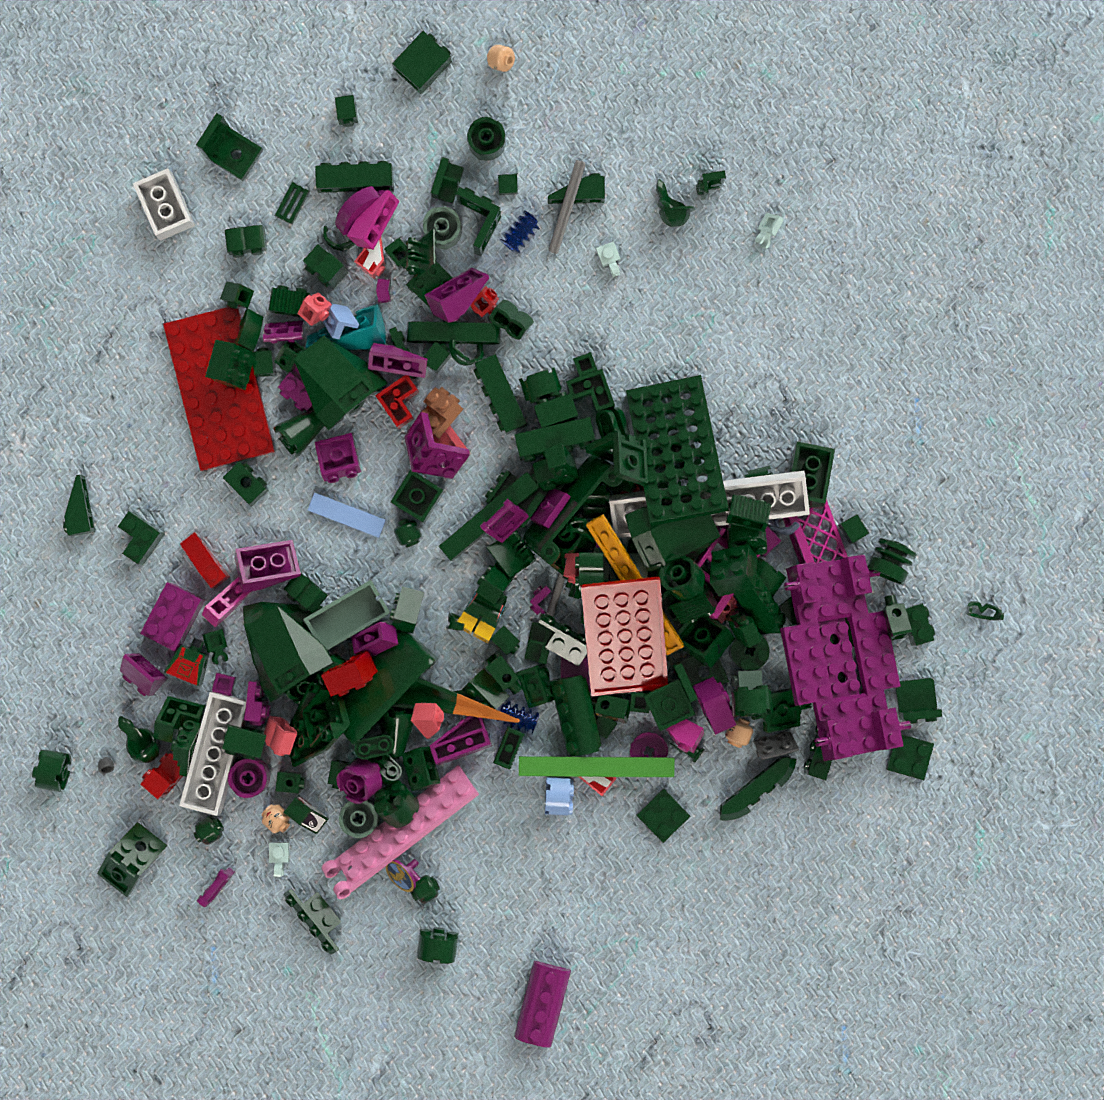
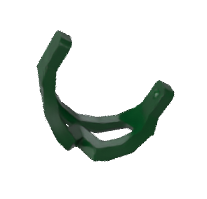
[323,226,355,251]
[449,340,484,366]
[560,518,596,550]
[966,601,1004,621]
[446,612,476,632]

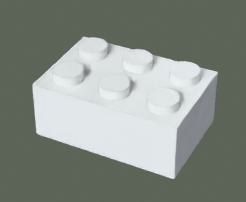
[133,168,195,241]

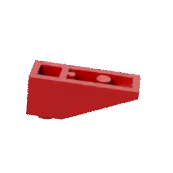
[180,532,230,589]

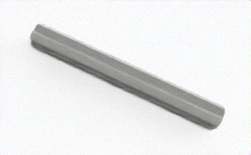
[549,160,586,254]

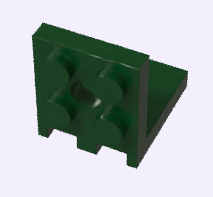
[196,113,263,181]
[456,187,502,256]
[586,430,648,486]
[671,656,729,702]
[97,822,168,897]

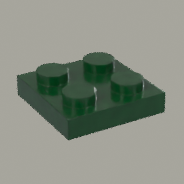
[643,679,695,731]
[886,734,934,780]
[636,788,691,843]

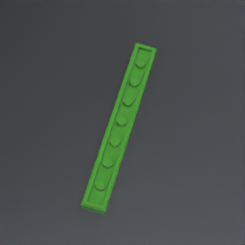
[519,756,675,777]

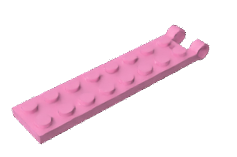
[321,765,479,899]

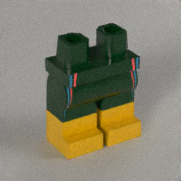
[457,591,507,644]

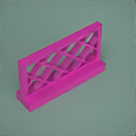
[783,499,848,564]

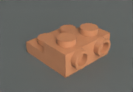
[422,387,463,438]

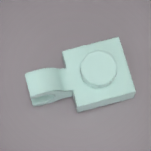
[755,213,784,249]
[596,241,620,277]
[269,842,289,877]

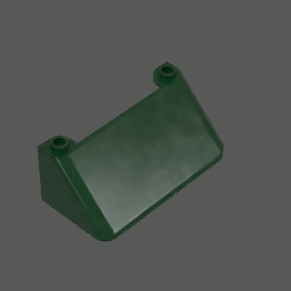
[523,455,637,575]
[343,630,438,746]

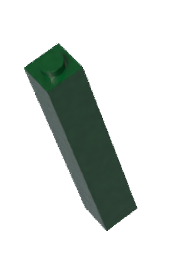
[438,472,541,561]

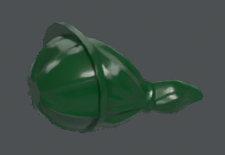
[656,179,695,227]
[118,716,161,763]

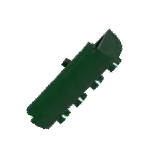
[550,675,602,757]

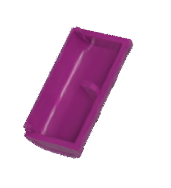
[514,960,571,1048]

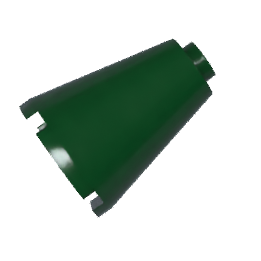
[273,409,325,458]
[380,707,414,759]

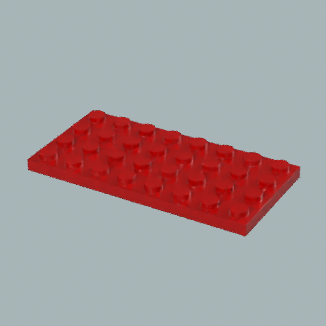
[163,307,275,471]

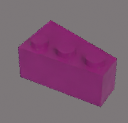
[430,716,493,766]

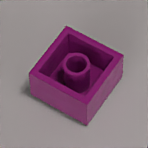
[692,677,737,735]

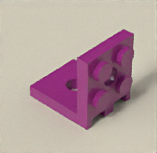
[404,412,470,479]

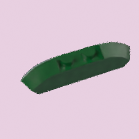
[720,756,797,821]

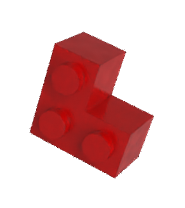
[375,375,419,429]
[321,650,378,696]
[140,752,183,800]

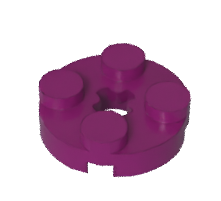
[629,732,668,757]

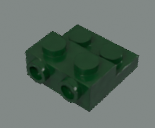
[171,720,201,777]

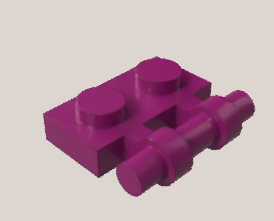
[263,320,305,344]

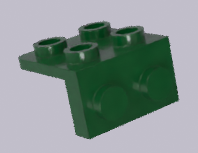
[895,678,943,724]

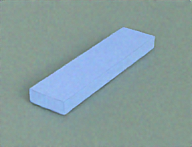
[308,493,386,538]

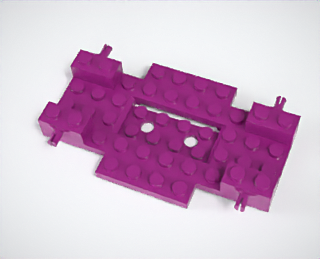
[780,554,911,761]

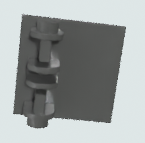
[753,732,799,760]

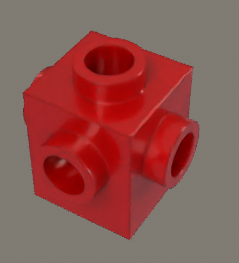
[470,286,499,317]

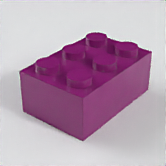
[140,582,206,651]

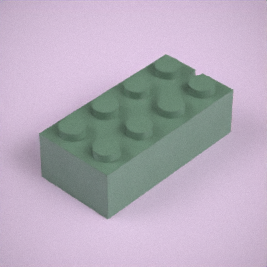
[303,580,390,650]

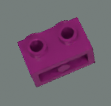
[351,622,398,657]

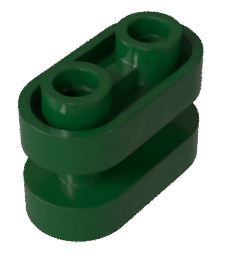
[596,407,631,438]
[355,735,395,759]
[368,754,402,786]

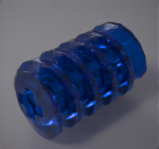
[500,210,540,254]
[496,700,539,734]

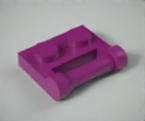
[480,499,529,543]
[197,867,235,907]

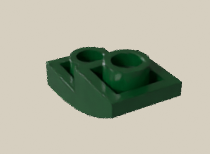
[235,308,264,352]

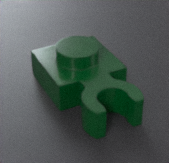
[202,629,228,665]

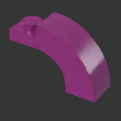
[335,186,390,235]

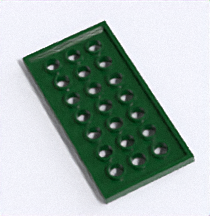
[626,375,729,526]

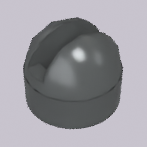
[98,757,115,774]

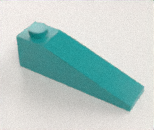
[306,304,386,350]

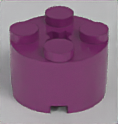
[228,758,270,798]
[337,758,382,804]

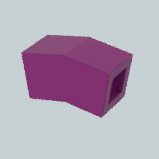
[376,278,391,304]

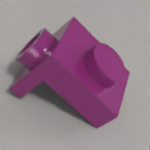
[530,586,551,615]

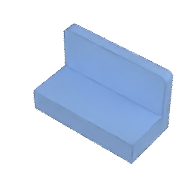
[323,303,359,339]

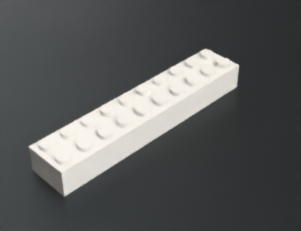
[609,471,810,538]

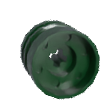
[867,538,917,585]

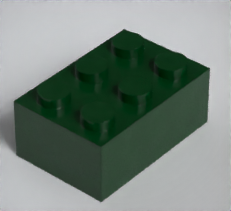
[789,441,835,510]

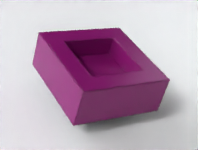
[212,673,236,696]

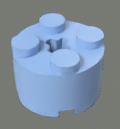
[545,776,574,816]

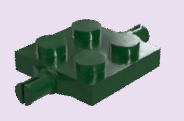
[751,688,812,733]

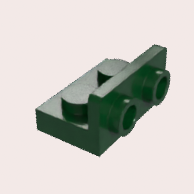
[696,170,726,200]
[517,663,554,708]

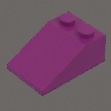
[424,267,489,322]
[234,540,301,593]
[120,653,168,696]

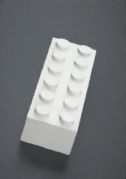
[179,692,246,816]

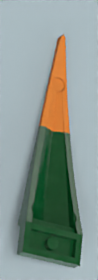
[392,678,520,723]

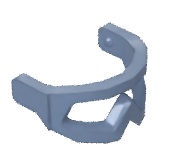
[768,518,800,535]

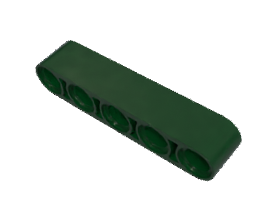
[407,321,501,345]

